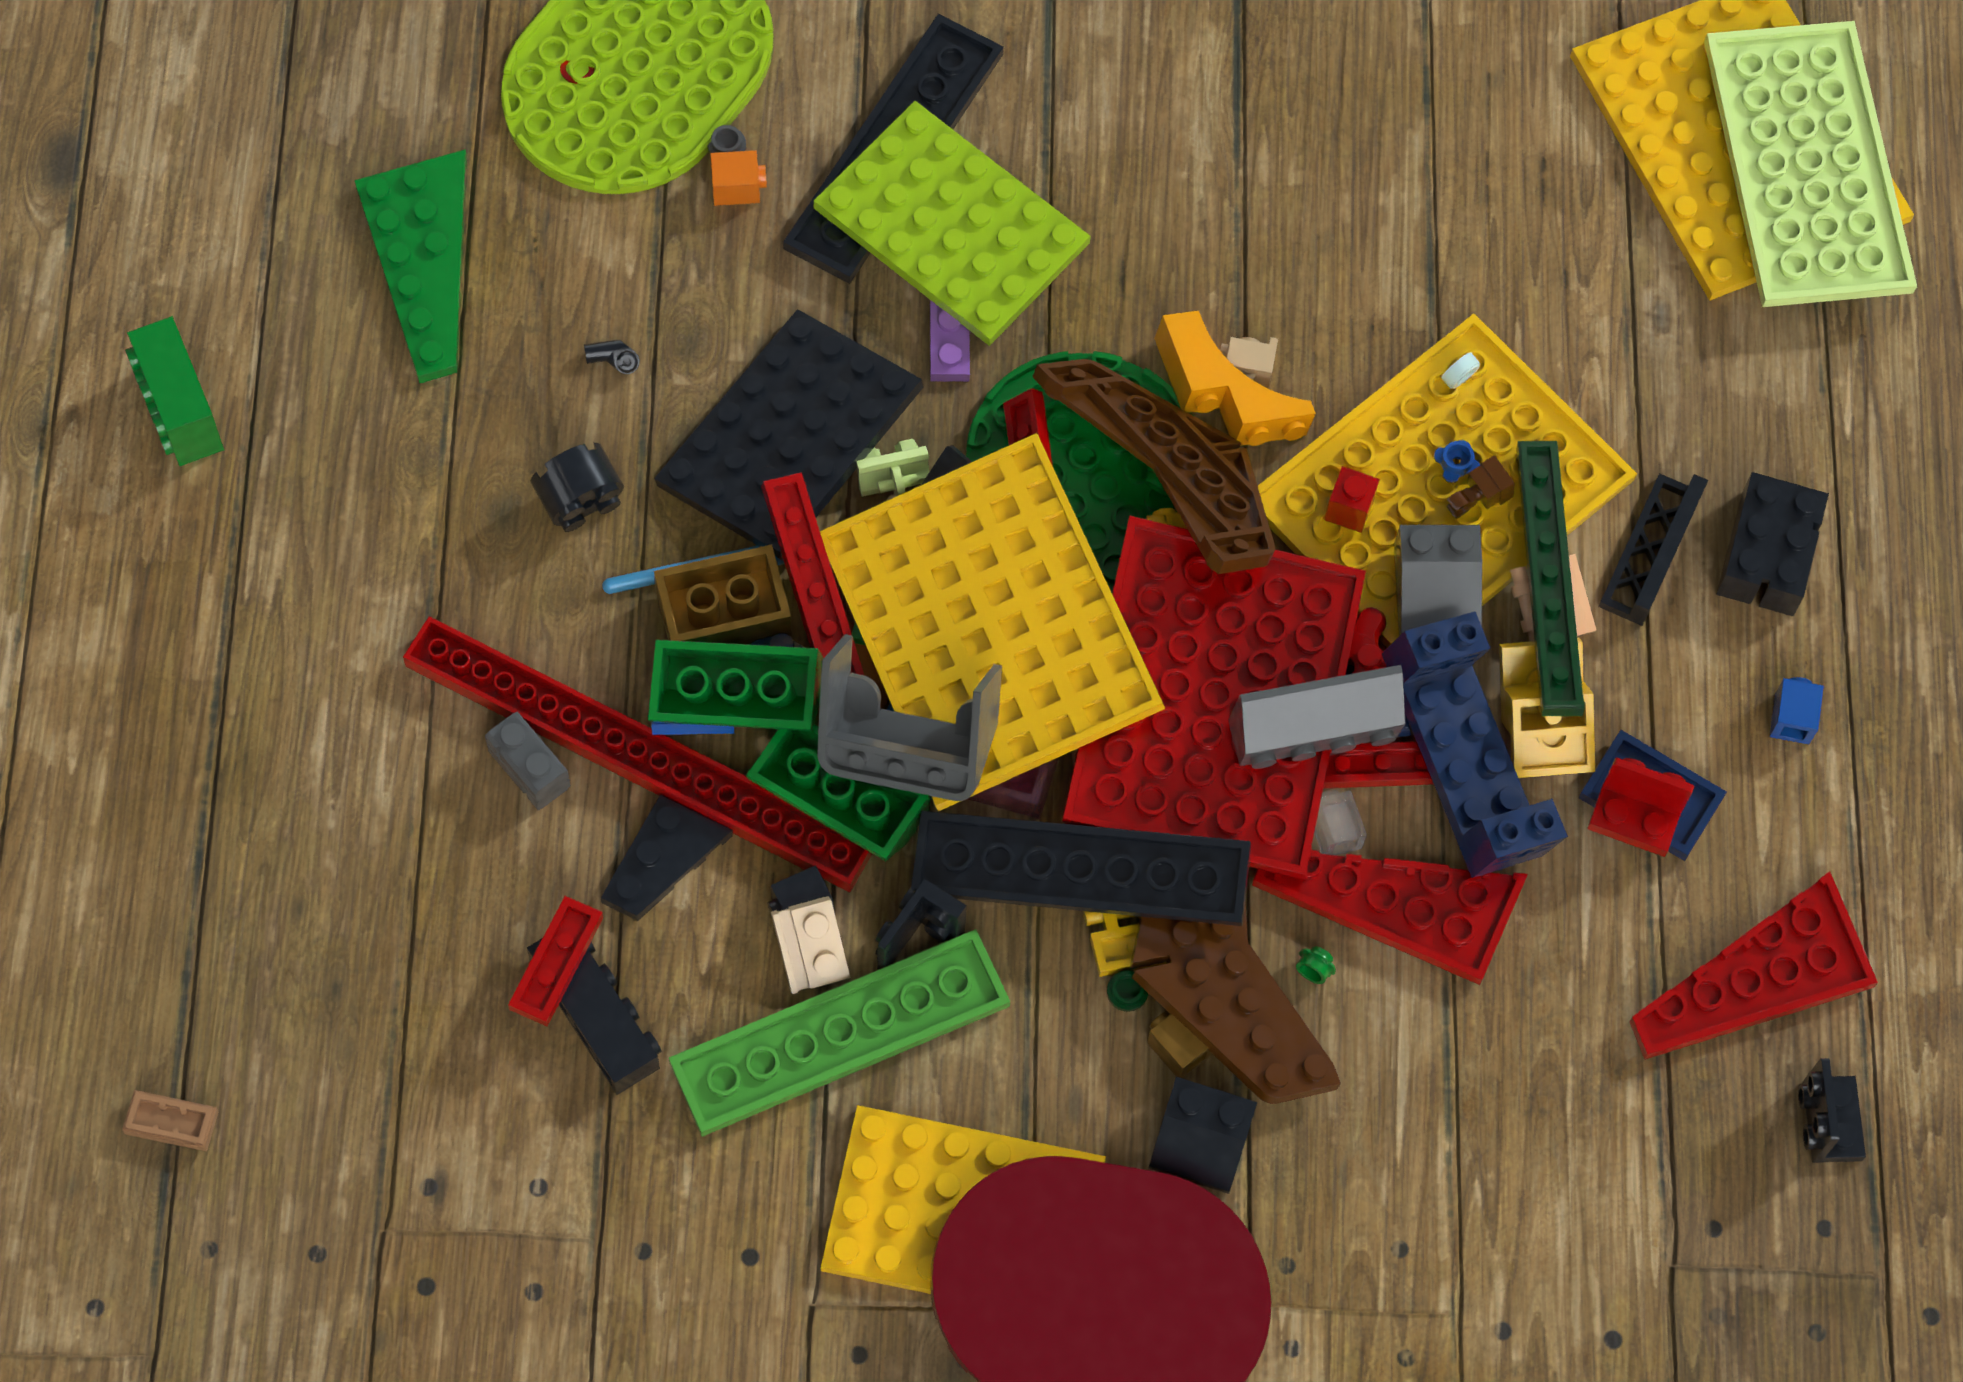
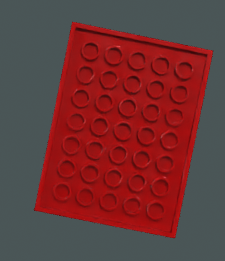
[1062,516,1366,879]

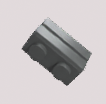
[485,711,570,810]

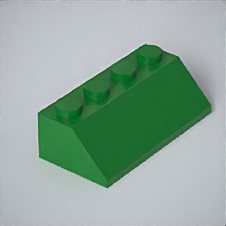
[648,640,824,731]
[746,724,930,862]

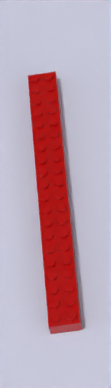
[403,616,872,893]

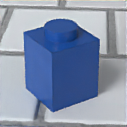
[1770,677,1824,745]

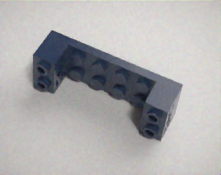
[1382,611,1568,878]

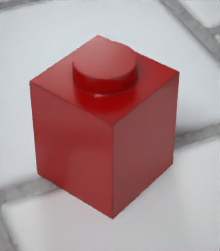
[1324,466,1380,533]

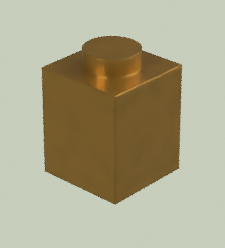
[1147,1010,1212,1078]

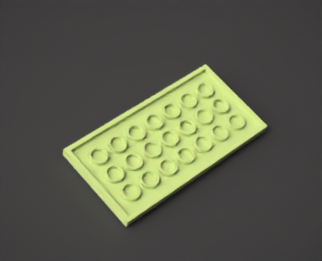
[1704,21,1917,307]

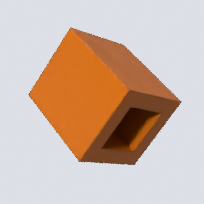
[711,150,767,206]

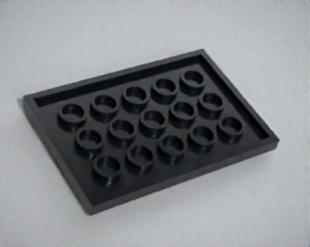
[654,309,924,560]

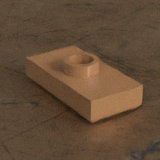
[122,1090,219,1152]

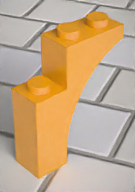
[1154,311,1316,446]

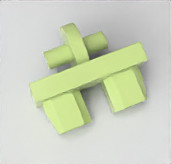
[857,439,929,497]

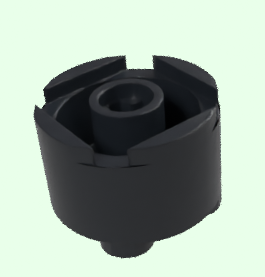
[530,442,624,532]

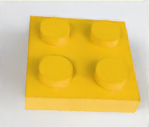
[1499,638,1595,778]

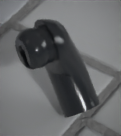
[584,340,640,374]

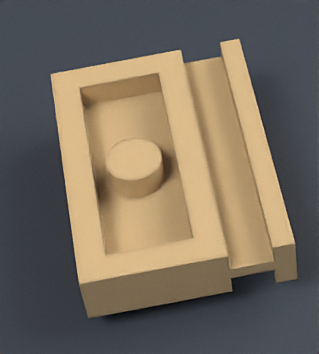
[771,896,851,994]

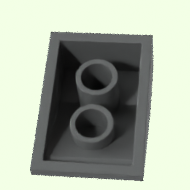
[1394,525,1482,636]

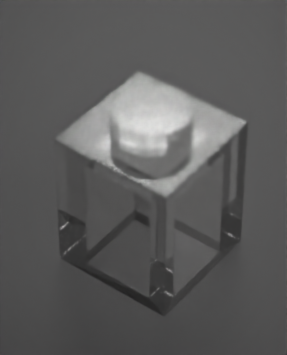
[1314,790,1367,855]

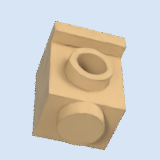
[1220,337,1278,389]

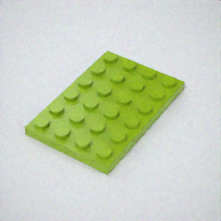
[814,101,1091,346]

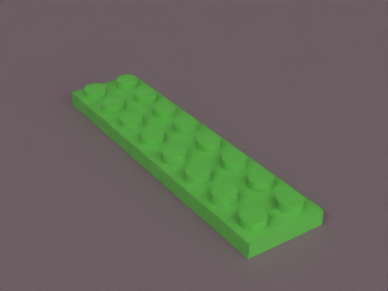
[669,929,1010,1137]

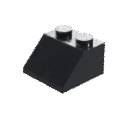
[1148,1077,1257,1194]

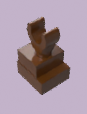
[1446,455,1515,519]

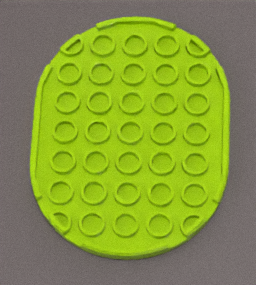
[501,0,773,194]

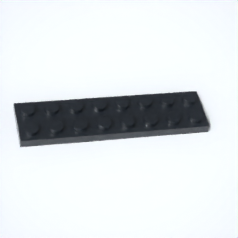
[783,13,1004,284]
[911,811,1251,926]

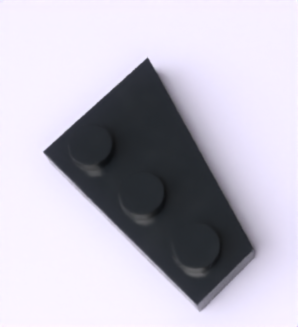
[601,795,733,921]

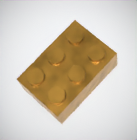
[654,545,792,645]

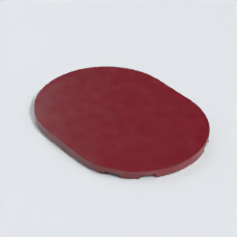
[930,1156,1271,1382]

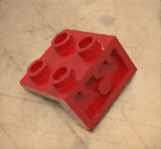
[1587,758,1694,857]

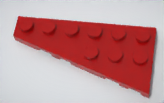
[1252,850,1528,985]
[1629,871,1878,1060]

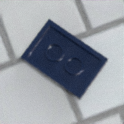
[1579,730,1727,861]

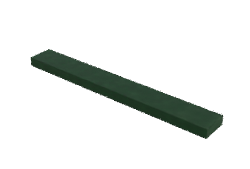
[1516,441,1584,716]

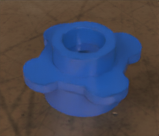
[1434,440,1480,483]

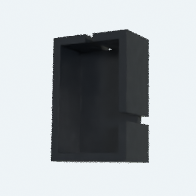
[1716,472,1829,616]

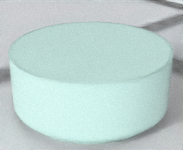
[1441,352,1480,389]

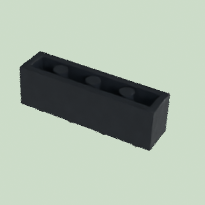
[527,939,662,1095]

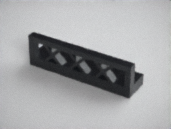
[1598,473,1708,626]

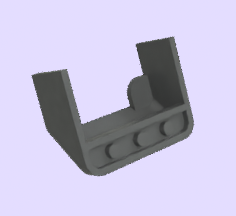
[817,634,1002,801]

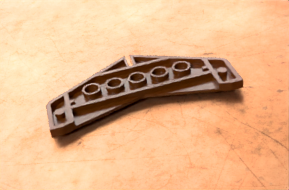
[1032,359,1275,574]
[1129,900,1341,1104]

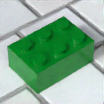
[125,316,224,467]

